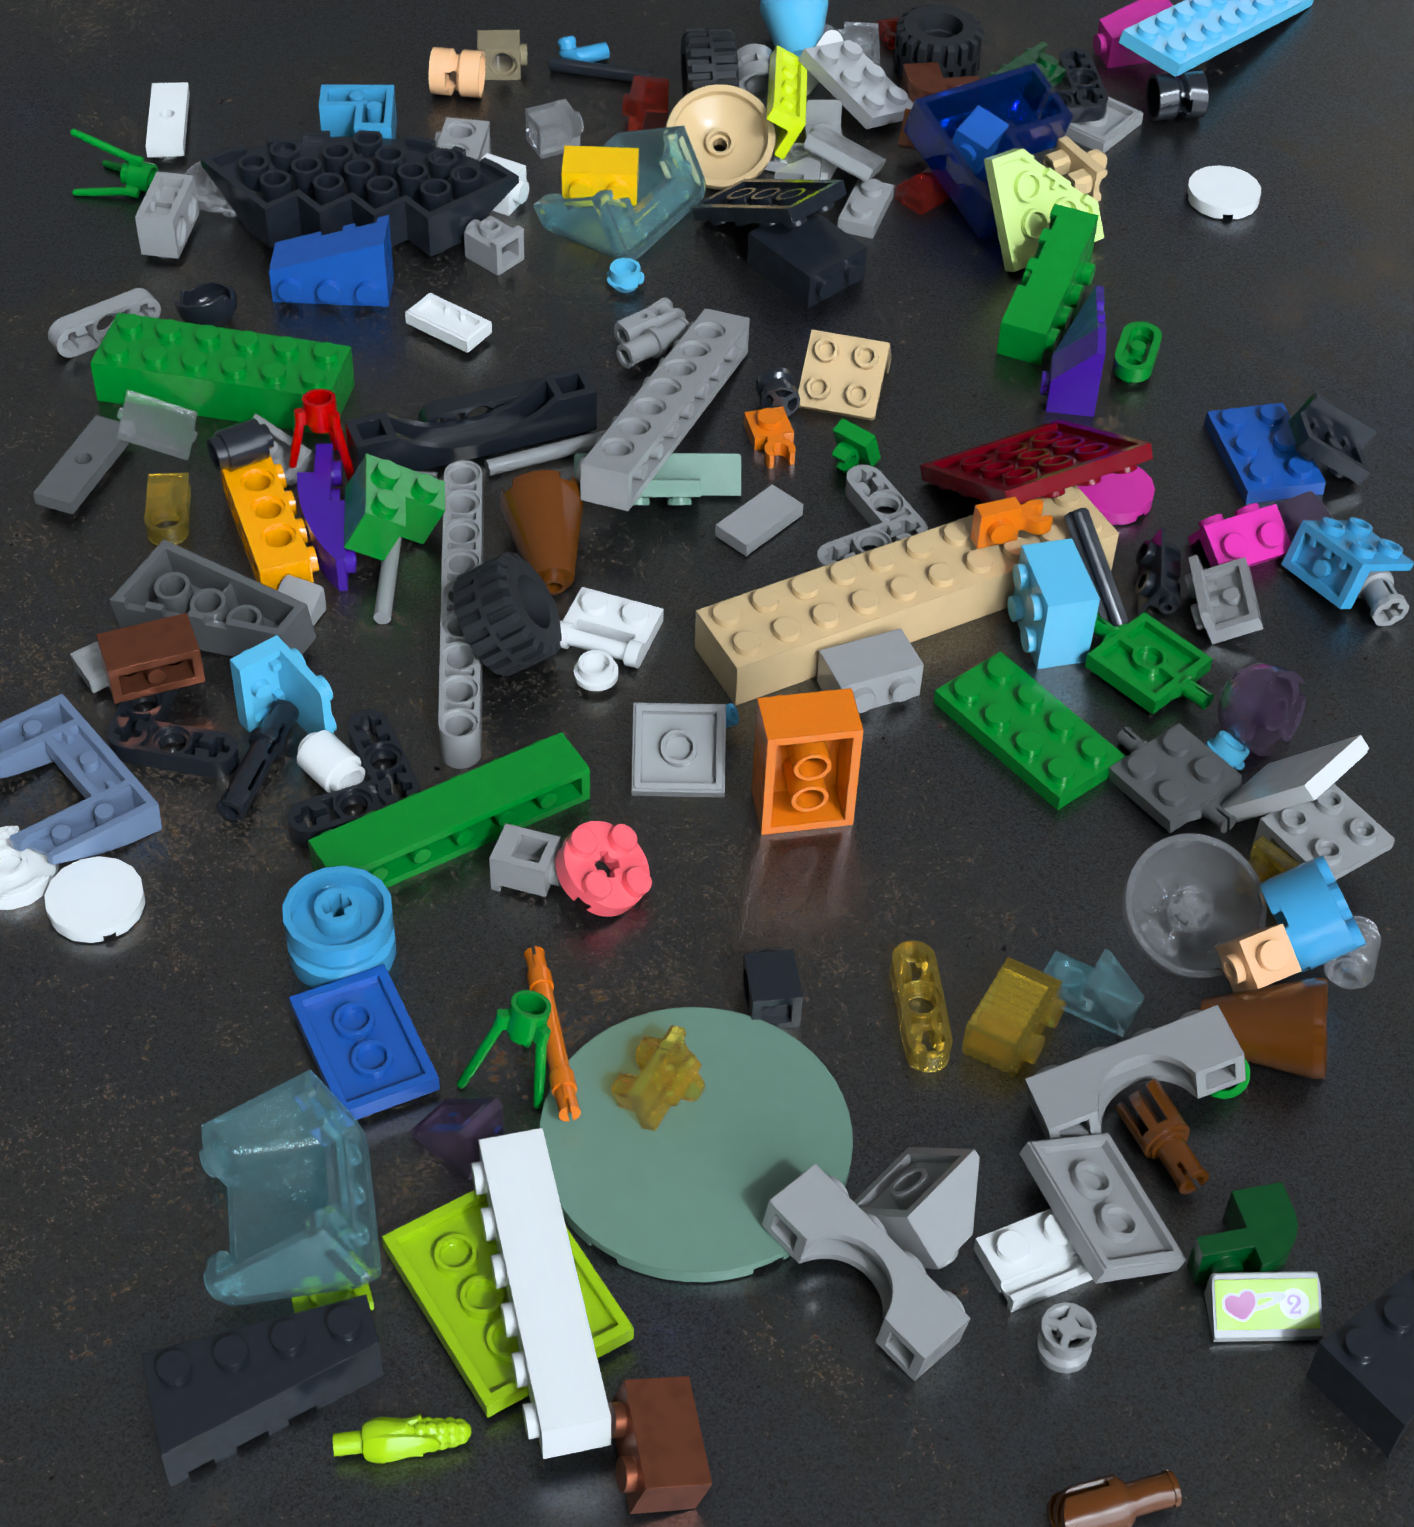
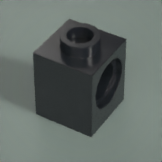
[742,949,803,1029]

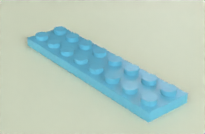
[1119,0,1314,77]

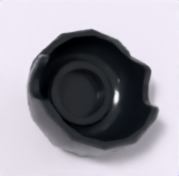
[173,281,237,328]

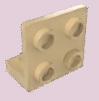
[798,330,891,421]

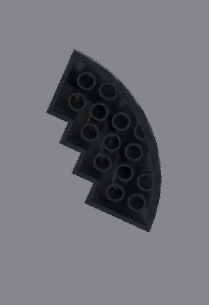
[200,130,519,257]

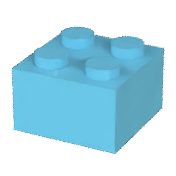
[1007,538,1100,669]

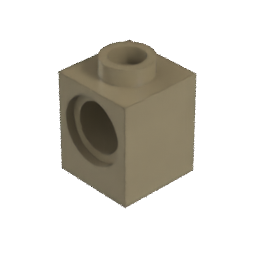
[477,30,528,80]

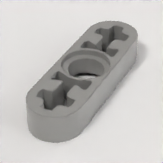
[48,288,161,358]

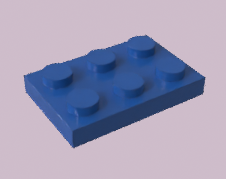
[1204,403,1326,504]
[289,964,440,1125]

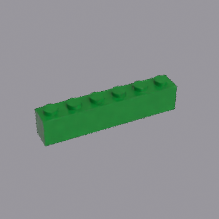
[308,732,590,888]

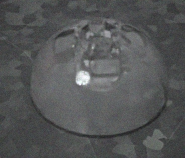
[1122,833,1267,979]

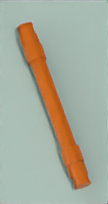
[524,946,581,1122]

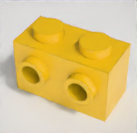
[562,145,639,207]

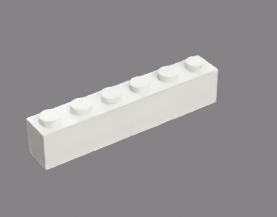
[471,1128,611,1459]

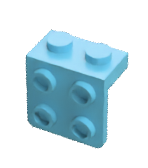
[230,635,337,734]

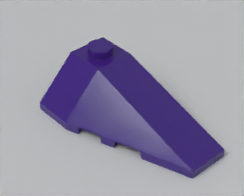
[1039,286,1106,417]

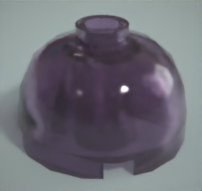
[1218,663,1306,756]

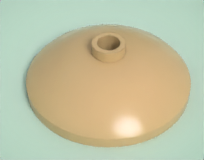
[666,84,776,190]

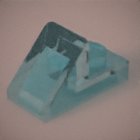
[1033,948,1145,1037]

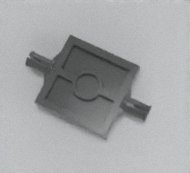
[1109,723,1242,833]

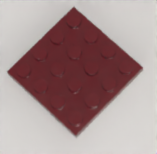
[920,419,1153,505]

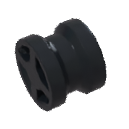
[756,367,800,417]

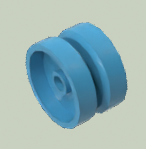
[282,866,397,989]

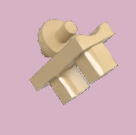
[1043,136,1108,201]

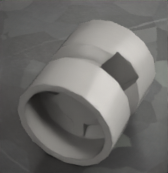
[737,43,772,108]

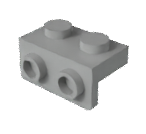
[1185,555,1263,644]

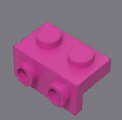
[1187,503,1291,567]

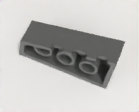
[109,539,316,657]

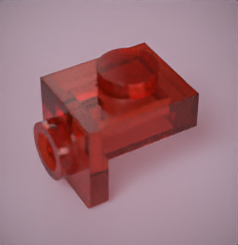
[622,76,669,132]

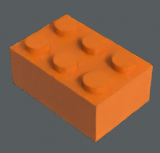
[751,688,864,835]

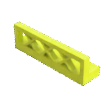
[766,45,807,160]

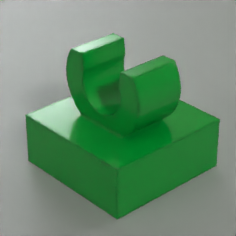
[832,418,881,474]

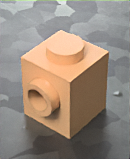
[1215,924,1302,992]

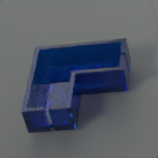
[904,63,1073,239]

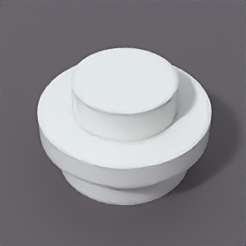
[574,650,618,691]

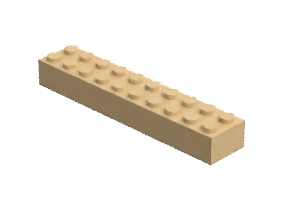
[695,485,1119,706]

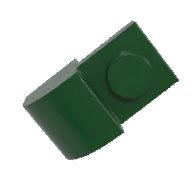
[1187,1182,1298,1284]

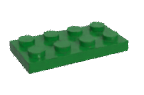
[933,651,1126,811]

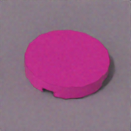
[1077,466,1155,525]

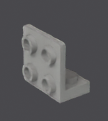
[1250,783,1395,880]

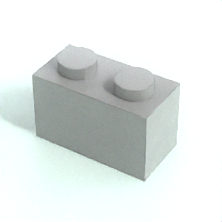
[817,628,924,713]

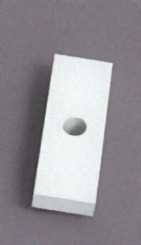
[146,82,190,160]

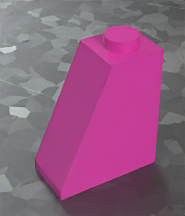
[1093,0,1173,68]

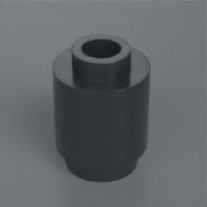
[206,418,274,472]

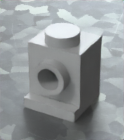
[464,216,524,276]
[489,823,561,897]

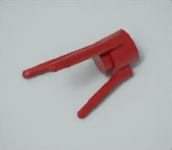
[289,389,355,482]

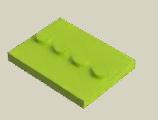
[382,1190,634,1418]

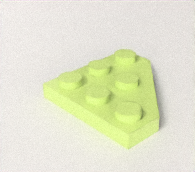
[984,148,1104,272]

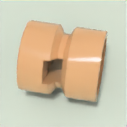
[429,47,486,98]

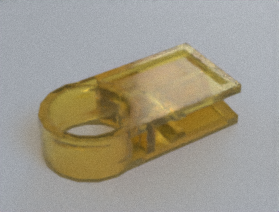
[144,473,191,545]

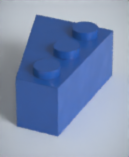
[269,215,394,307]

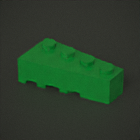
[997,204,1099,366]

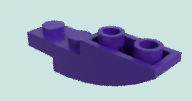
[297,443,357,591]

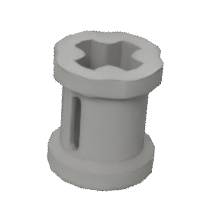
[1358,571,1409,627]

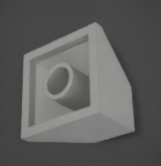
[854,1147,980,1269]

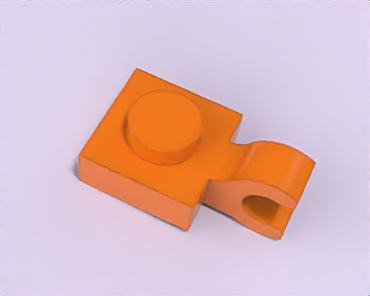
[970,497,1053,549]

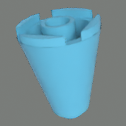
[759,0,828,57]

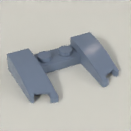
[0,694,162,865]

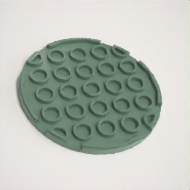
[540,1007,853,1282]

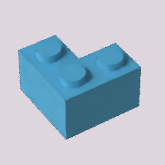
[319,85,397,139]

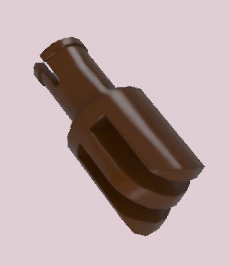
[1114,1078,1209,1194]
[1046,1469,1182,1527]

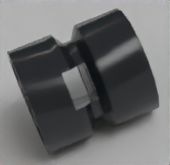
[1146,71,1209,121]

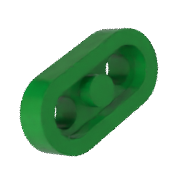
[1112,321,1162,384]

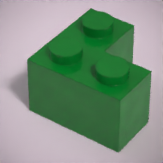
[344,453,445,561]

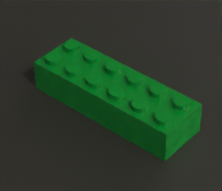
[90,313,355,435]

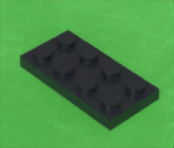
[691,179,847,228]

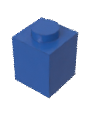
[946,105,1009,175]

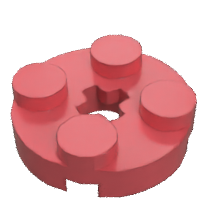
[555,821,652,917]

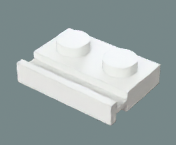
[973,1209,1093,1313]

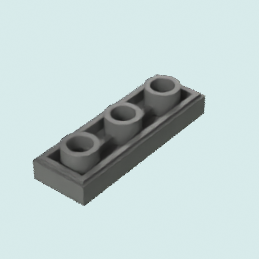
[33,415,135,515]

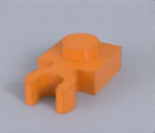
[743,406,796,468]

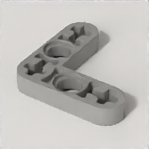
[816,465,928,569]

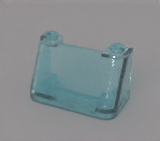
[533,125,706,260]
[199,1070,381,1306]

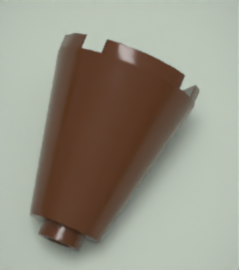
[499,470,584,595]
[1191,977,1328,1079]

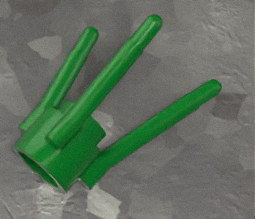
[70,128,158,198]
[457,990,551,1109]

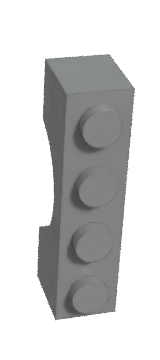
[1025,1005,1246,1140]
[762,1164,971,1382]

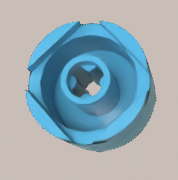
[1259,855,1366,972]

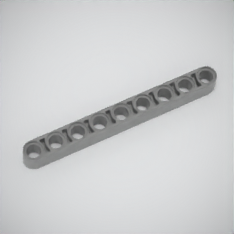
[438,460,484,769]

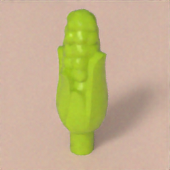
[333,1414,471,1464]

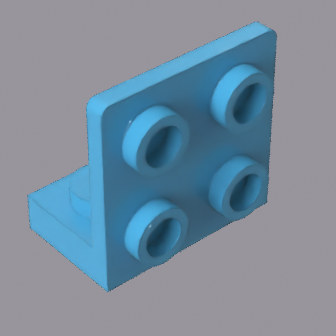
[1281,517,1414,609]

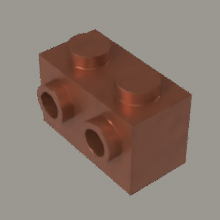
[96,613,205,704]
[608,1376,712,1514]

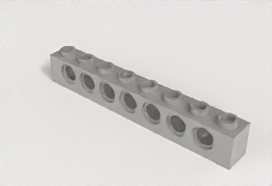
[576,308,750,511]

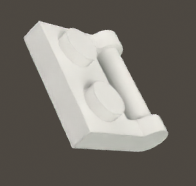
[560,587,664,669]

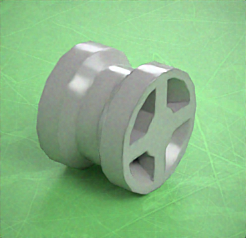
[1036,1302,1097,1374]

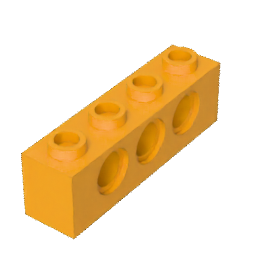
[220,455,319,591]

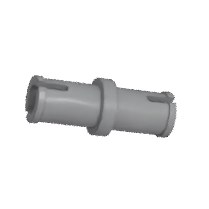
[616,316,689,369]

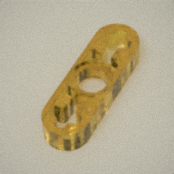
[890,941,953,1072]

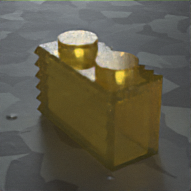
[962,957,1066,1077]

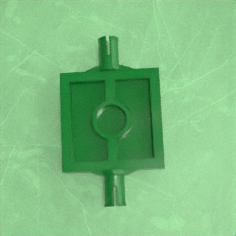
[1085,612,1214,714]

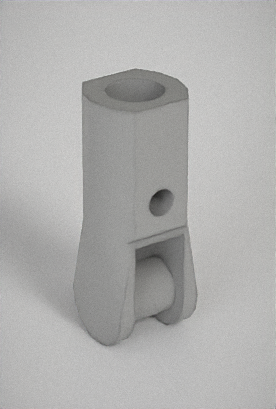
[614,297,685,344]

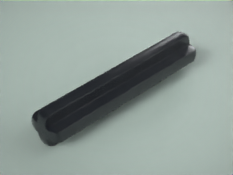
[1064,508,1129,626]

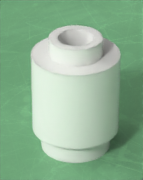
[297,730,365,793]

